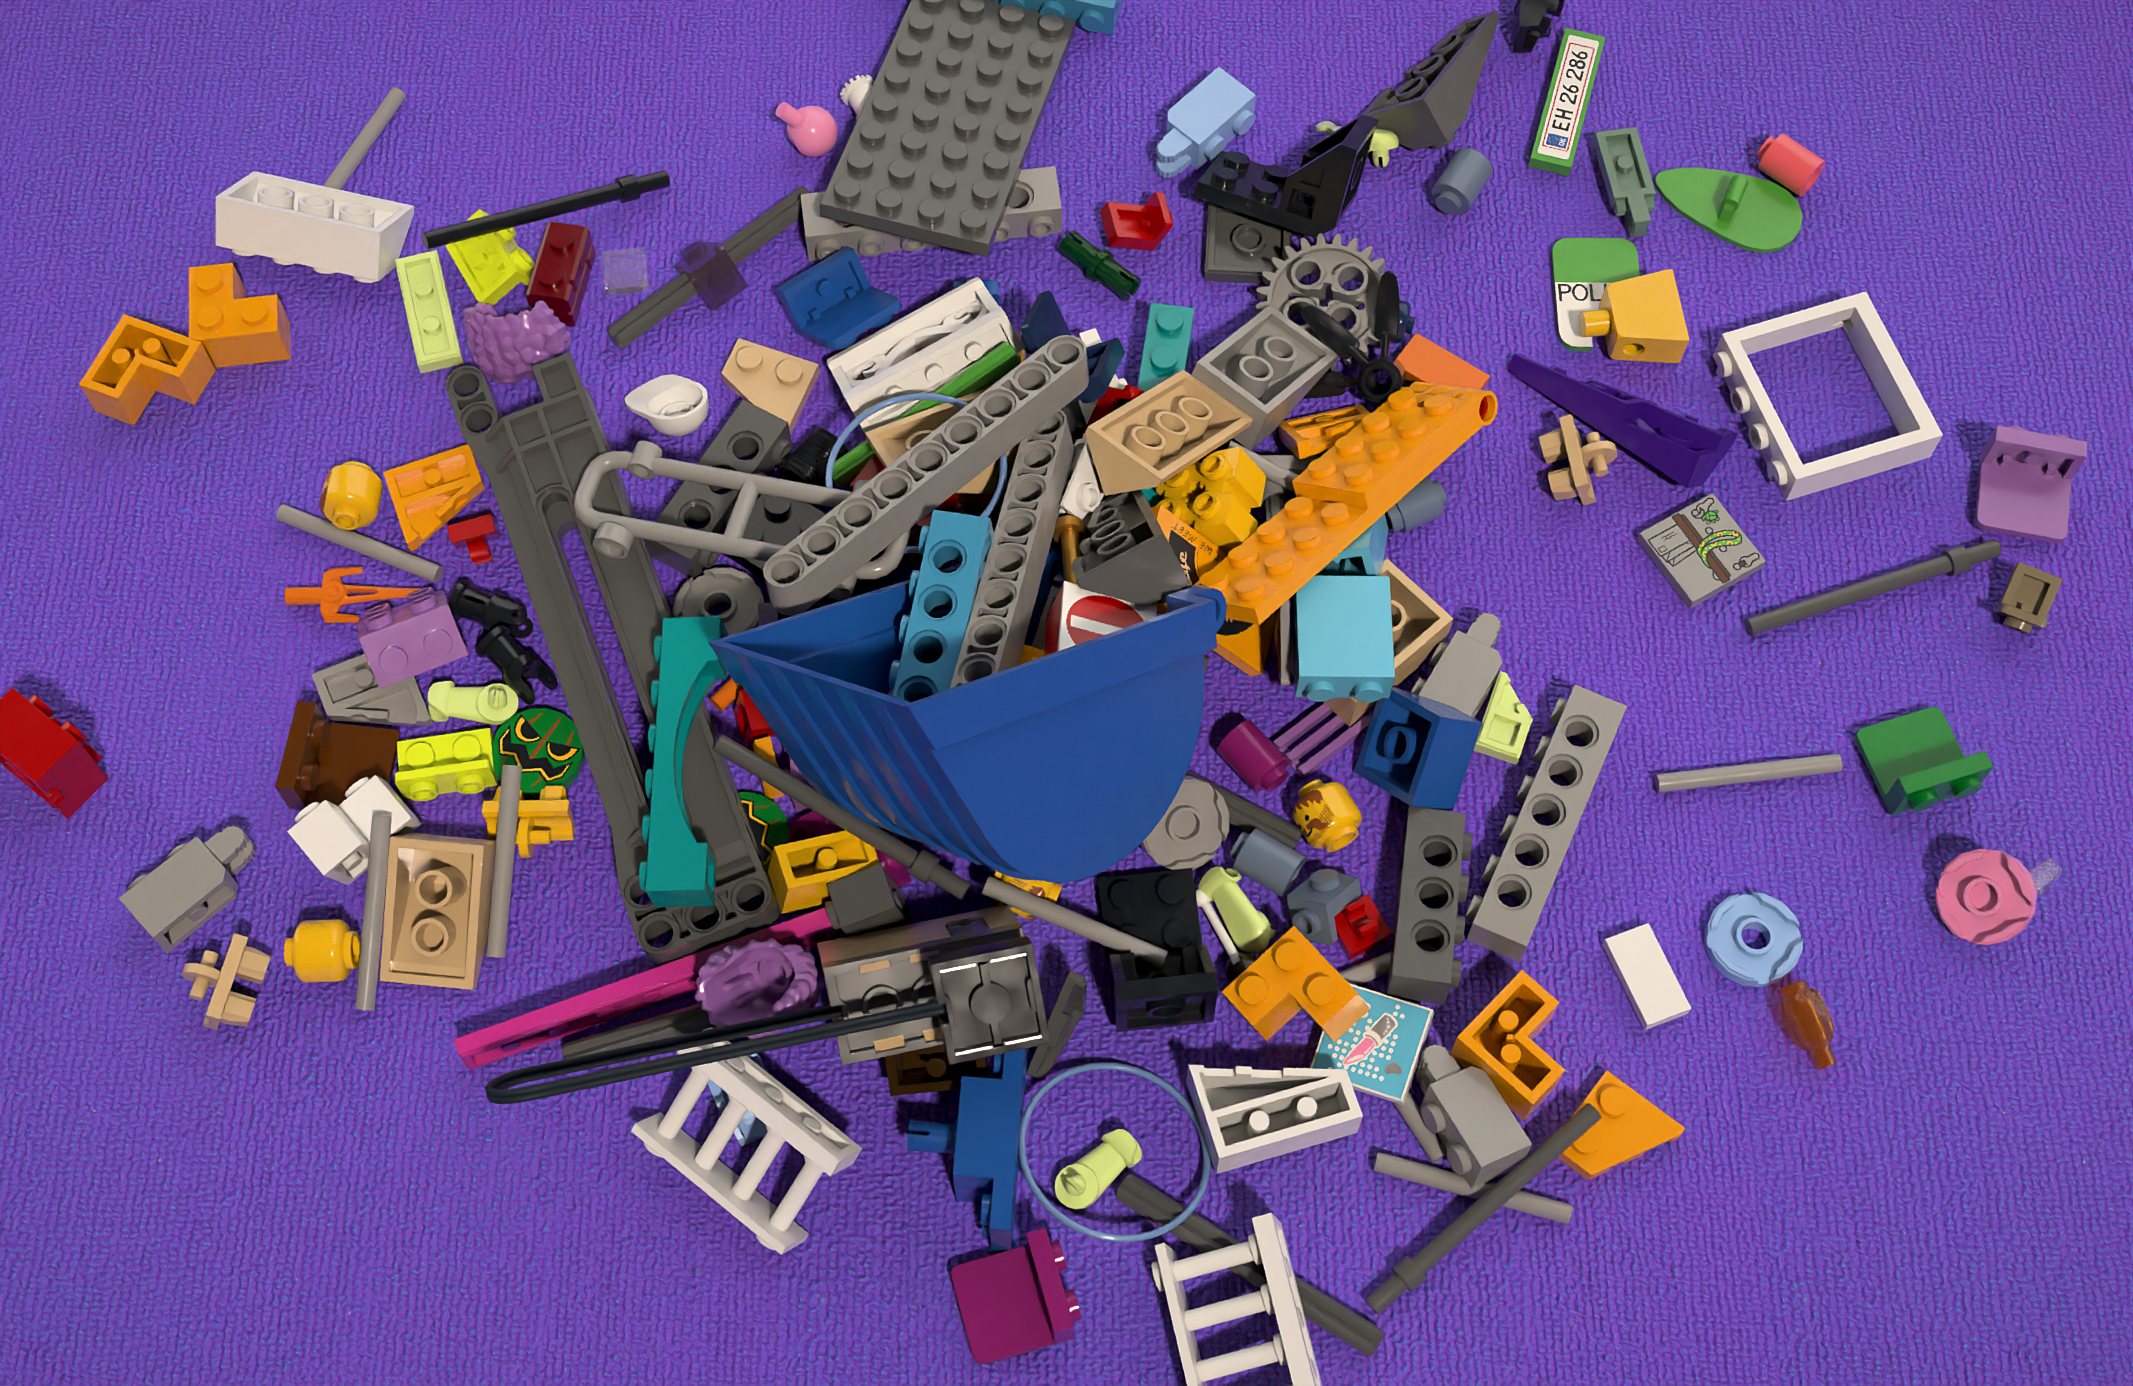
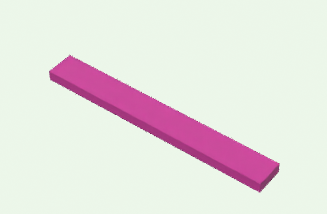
[454,907,837,1070]

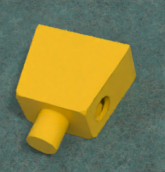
[1579,269,1689,363]

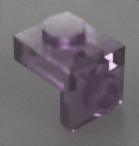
[673,240,748,311]

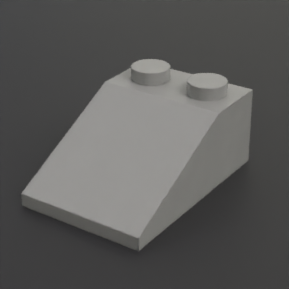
[1192,305,1338,450]

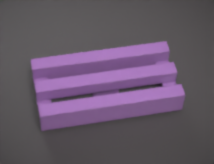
[1273,703,1371,780]

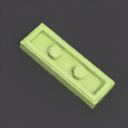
[395,250,464,374]

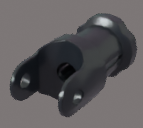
[449,580,533,639]
[475,625,558,705]

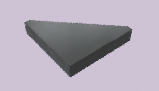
[1026,970,1087,1082]

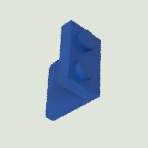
[776,246,902,350]

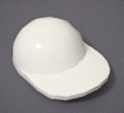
[625,374,709,437]

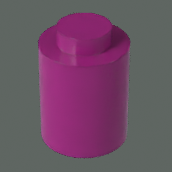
[1217,720,1289,792]

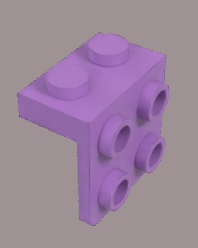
[1975,425,2088,543]
[357,587,468,689]

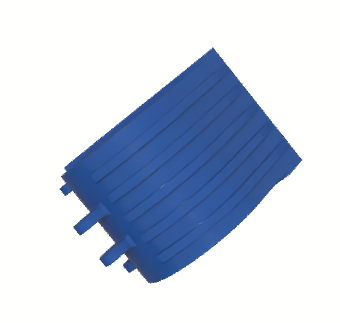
[708,548,1227,883]

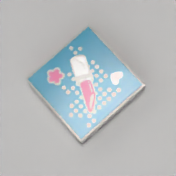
[1310,983,1434,1105]

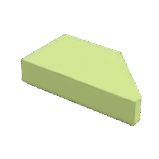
[1473,671,1533,765]

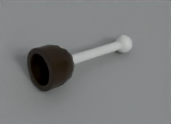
[1195,889,1257,984]

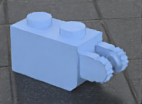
[1155,67,1256,179]

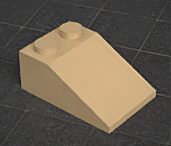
[865,386,1020,494]
[379,833,496,990]

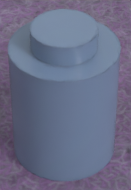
[1432,148,1493,215]
[1230,828,1306,898]

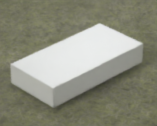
[1602,923,1691,1030]

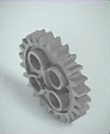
[1256,233,1386,372]

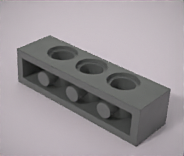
[647,400,793,580]
[1386,806,1473,1005]

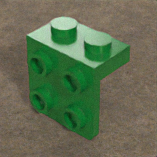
[1855,707,1994,816]

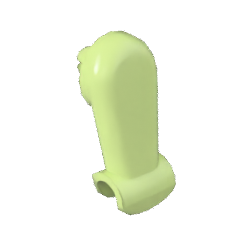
[1316,121,1399,168]
[428,681,519,725]
[1198,866,1275,953]
[1054,1129,1142,1210]

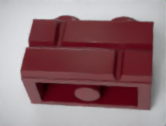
[526,222,596,327]

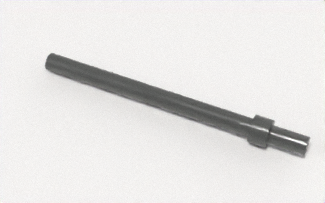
[1744,539,2001,636]
[713,734,971,900]
[1364,1103,1602,1315]

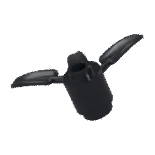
[1301,271,1406,403]

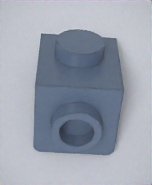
[1287,869,1361,946]

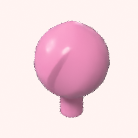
[775,102,838,157]

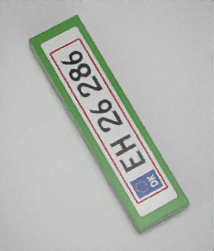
[1528,28,1606,176]

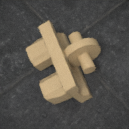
[1539,414,1617,506]
[181,933,271,1030]

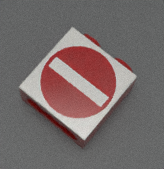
[1044,581,1157,656]

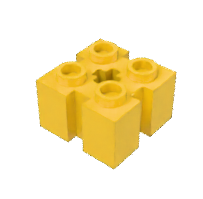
[1153,447,1267,554]

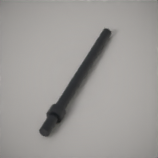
[422,170,670,250]

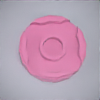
[1935,849,2037,945]

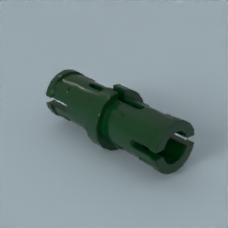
[1059,230,1141,301]

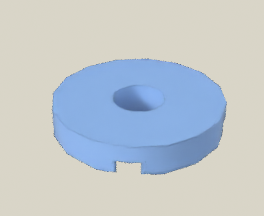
[1704,892,1803,987]

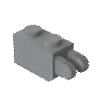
[1411,612,1502,719]
[118,825,256,954]
[1415,1044,1532,1189]

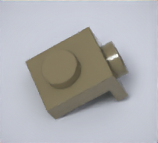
[1995,562,2063,634]

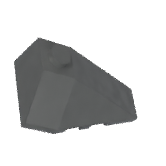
[1363,10,1500,151]
[1071,490,1190,607]

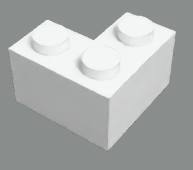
[287,775,422,885]

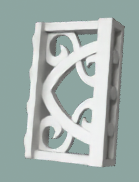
[827,277,1023,433]

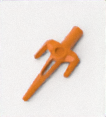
[285,566,421,623]

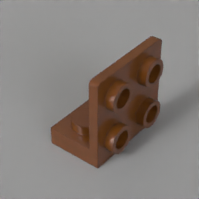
[275,701,401,810]

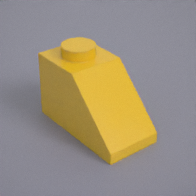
[768,830,880,914]

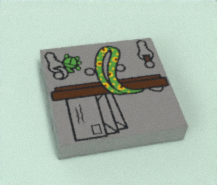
[1637,493,1766,609]

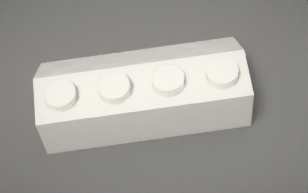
[216,171,414,283]

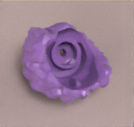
[463,300,571,384]
[695,938,820,1039]

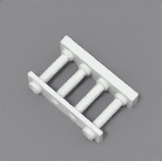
[631,1027,863,1255]
[1152,1213,1322,1386]

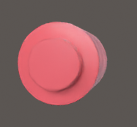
[1756,133,1826,197]

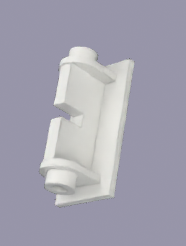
[1058,434,1104,529]

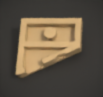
[721,338,820,435]

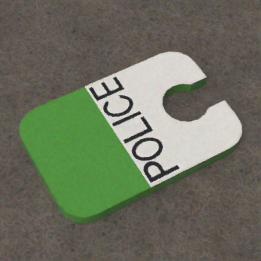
[1551,238,1640,351]

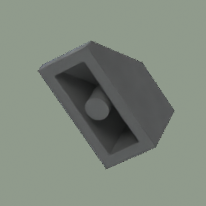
[825,863,913,937]

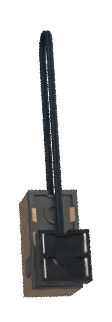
[485,904,1051,1104]

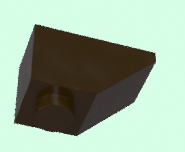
[885,1044,989,1096]

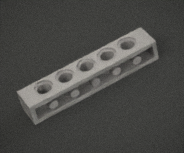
[800,166,1062,261]
[1465,685,1627,963]

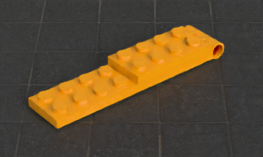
[1192,381,1498,625]

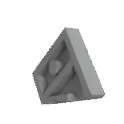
[311,654,434,726]

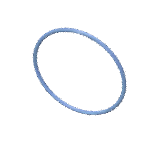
[825,393,1007,553]
[1018,1062,1211,1243]

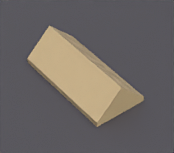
[1085,370,1254,496]

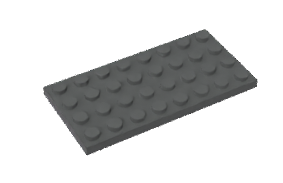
[820,0,1076,257]

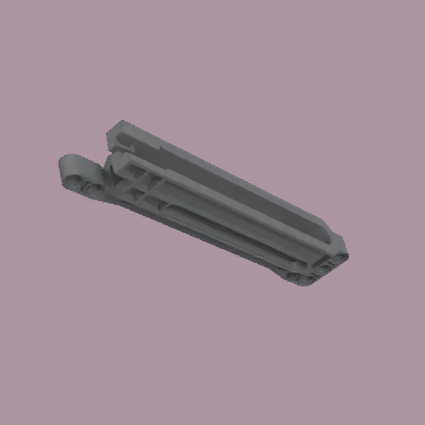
[445,352,780,966]

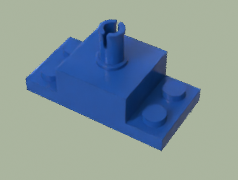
[907,1048,1027,1254]

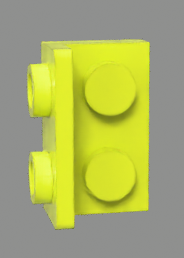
[445,209,535,306]
[394,728,498,801]

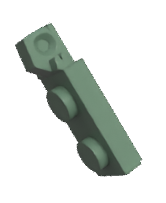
[1592,127,1656,238]

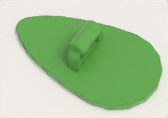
[1654,167,1803,253]

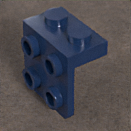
[1020,290,1125,404]

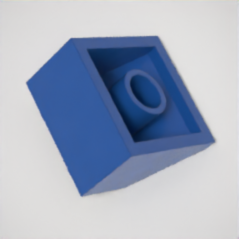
[1354,687,1482,811]

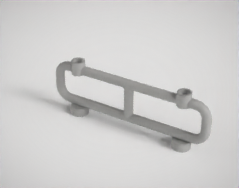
[573,441,911,600]

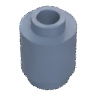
[1385,476,1448,534]

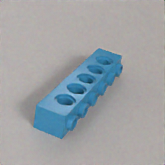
[889,510,994,702]

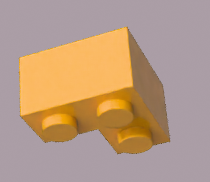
[189,263,291,368]
[79,314,216,426]
[1222,926,1370,1042]
[1450,970,1565,1121]

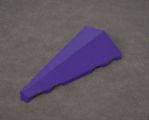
[1508,354,1738,488]

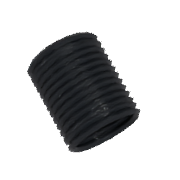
[779,428,849,487]

